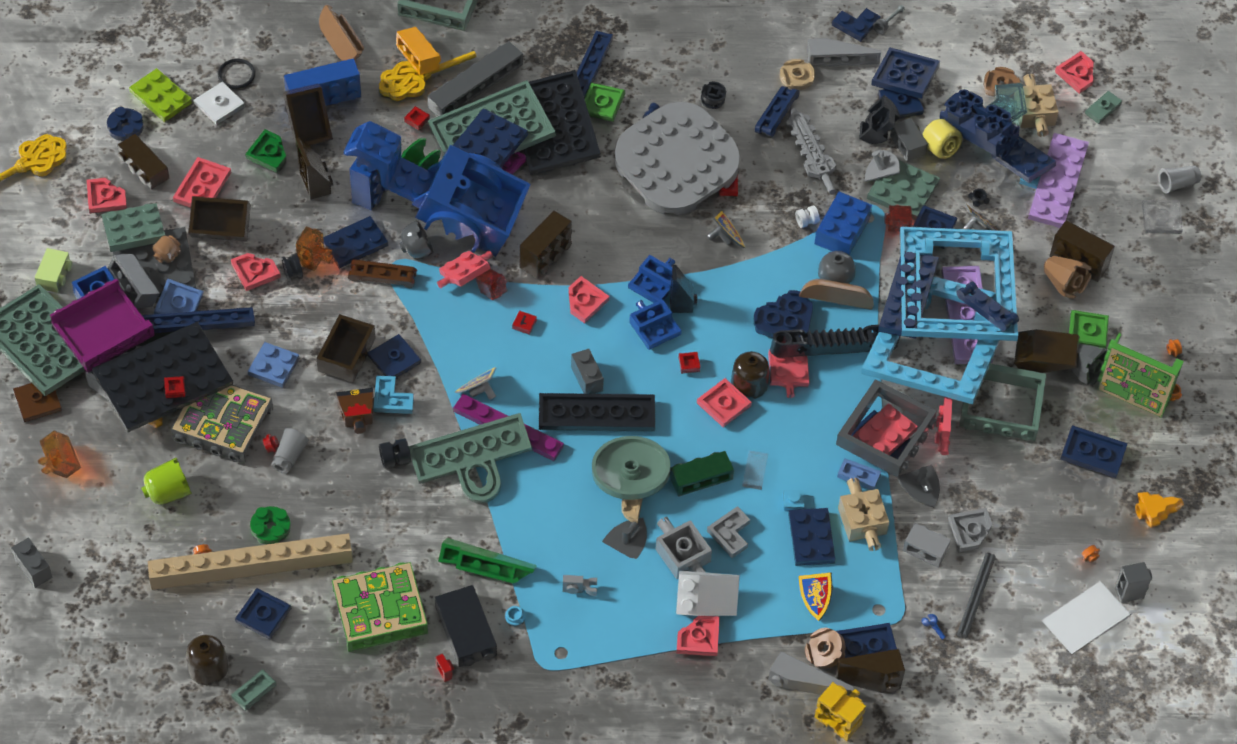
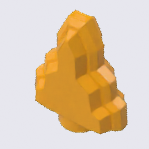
[1135,492,1184,528]

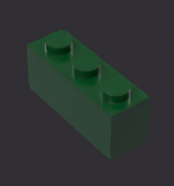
[670,451,734,497]

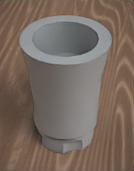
[1158,166,1201,193]
[271,428,309,474]

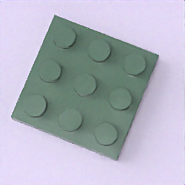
[867,160,940,220]
[101,203,166,252]

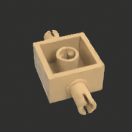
[1013,74,1059,137]
[838,478,889,551]

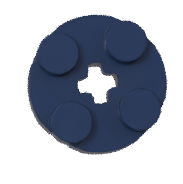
[107,107,144,141]

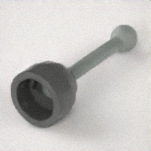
[873,5,905,34]

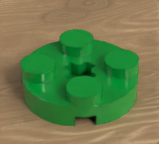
[250,506,291,545]

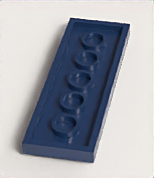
[878,251,939,339]

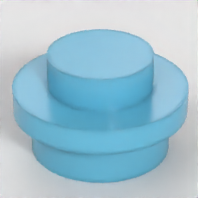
[505,606,525,626]

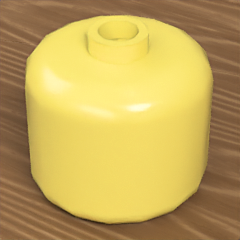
[922,119,963,159]

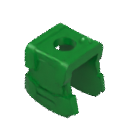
[401,138,441,170]

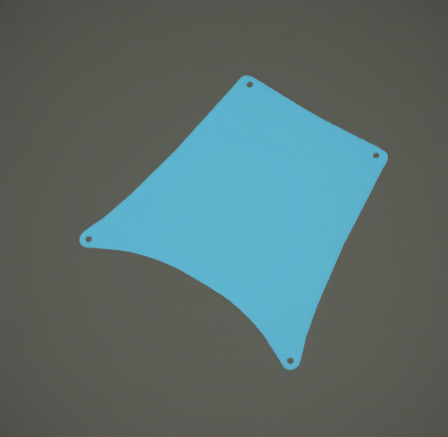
[391,204,905,670]

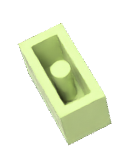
[35,248,72,293]

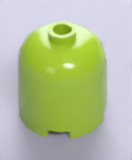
[141,458,192,505]

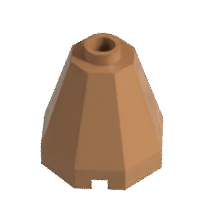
[1044,256,1091,299]

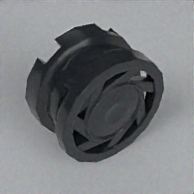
[700,81,727,109]
[281,253,303,282]

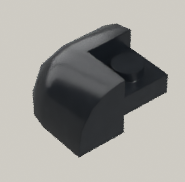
[859,95,900,144]

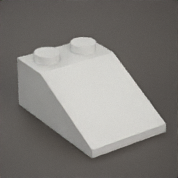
[676,571,740,616]

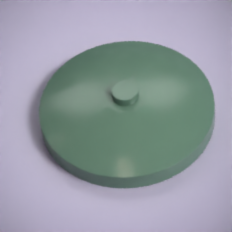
[592,436,670,500]

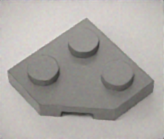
[948,508,992,552]

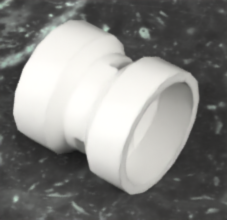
[795,206,820,228]

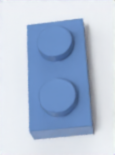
[837,458,881,490]

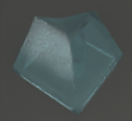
[986,83,1027,122]

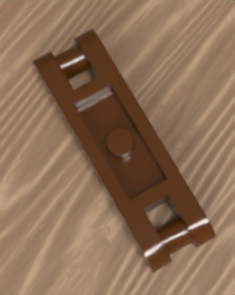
[348,260,418,288]

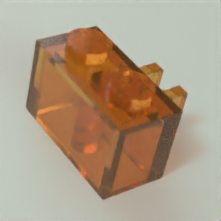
[296,226,333,271]
[37,430,81,478]

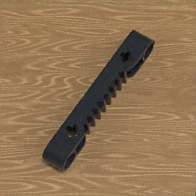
[770,324,901,358]

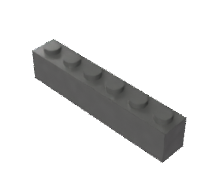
[428,41,523,116]

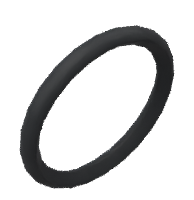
[218,58,256,89]

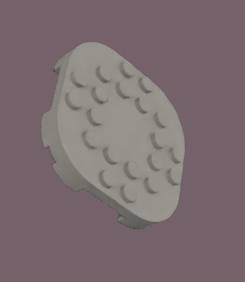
[615,102,740,215]

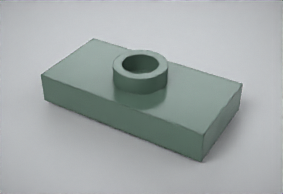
[1085,91,1122,124]
[231,669,277,711]

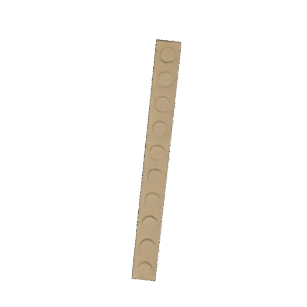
[148,533,353,590]

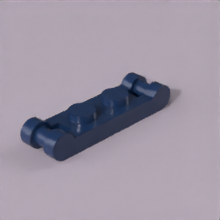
[755,86,800,137]
[956,281,1019,331]

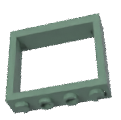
[397,0,478,31]
[959,363,1046,441]

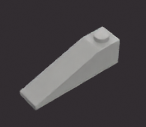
[807,38,881,66]
[768,652,854,696]

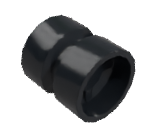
[379,438,411,469]

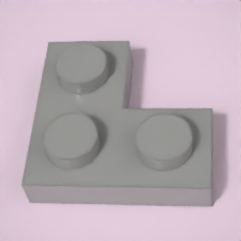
[707,506,750,558]

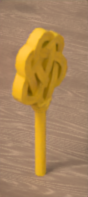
[379,51,477,101]
[0,134,67,182]

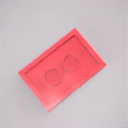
[173,157,231,208]
[853,403,918,456]

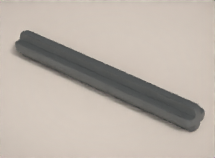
[957,553,996,639]

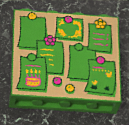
[1097,333,1184,418]
[332,562,428,652]

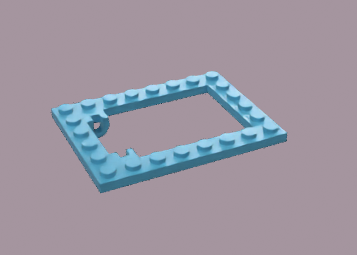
[900,227,1018,341]
[861,276,1017,404]

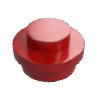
[263,434,279,453]

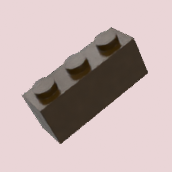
[117,134,169,190]

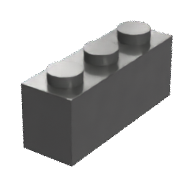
[108,254,160,308]

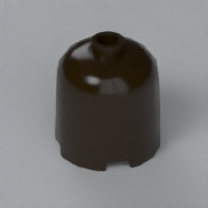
[731,351,770,399]
[186,635,229,685]

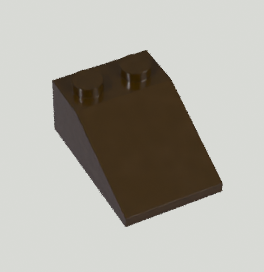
[296,138,333,200]
[1014,329,1080,373]
[835,649,905,693]

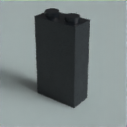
[435,585,497,667]

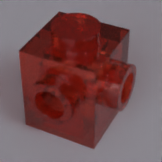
[884,205,912,232]
[476,269,508,300]

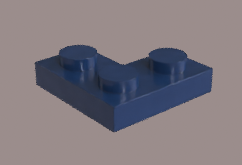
[832,8,881,42]

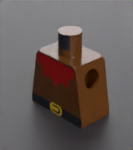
[336,388,374,434]

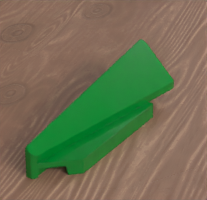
[438,538,537,584]

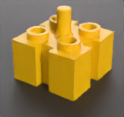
[814,682,866,741]

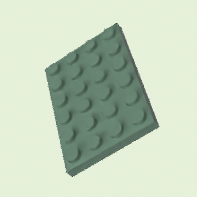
[428,80,556,155]
[0,284,85,396]

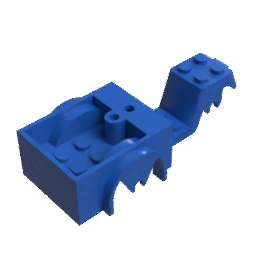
[344,121,531,257]

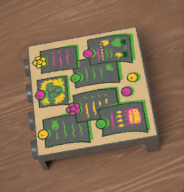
[171,385,273,464]

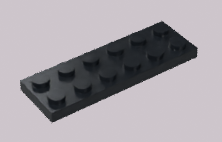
[539,393,655,431]

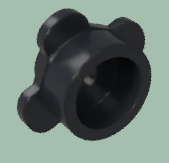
[968,189,990,207]

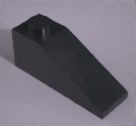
[670,265,697,313]

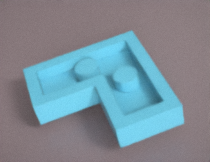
[373,376,414,414]

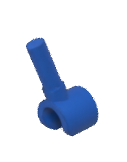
[922,614,946,640]

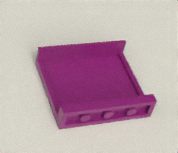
[50,278,155,373]

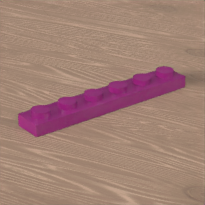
[453,394,564,461]

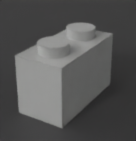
[903,523,951,568]

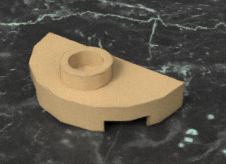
[621,498,643,523]

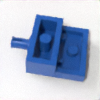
[628,255,675,303]
[629,299,682,350]

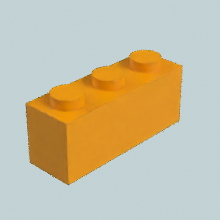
[396,27,441,75]

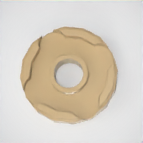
[780,59,815,90]

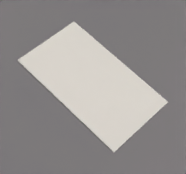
[1041,581,1130,654]

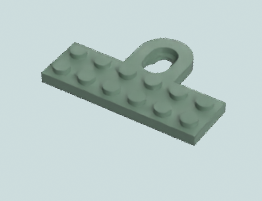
[409,413,532,503]

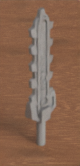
[786,109,836,194]

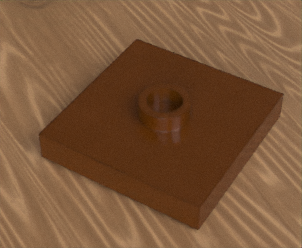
[13,383,62,423]

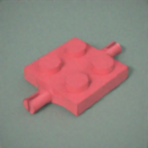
[437,251,493,288]
[768,349,809,398]
[935,397,952,455]

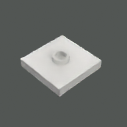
[194,82,245,125]

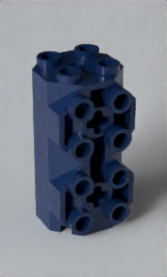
[940,89,1020,159]

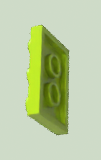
[129,68,192,123]

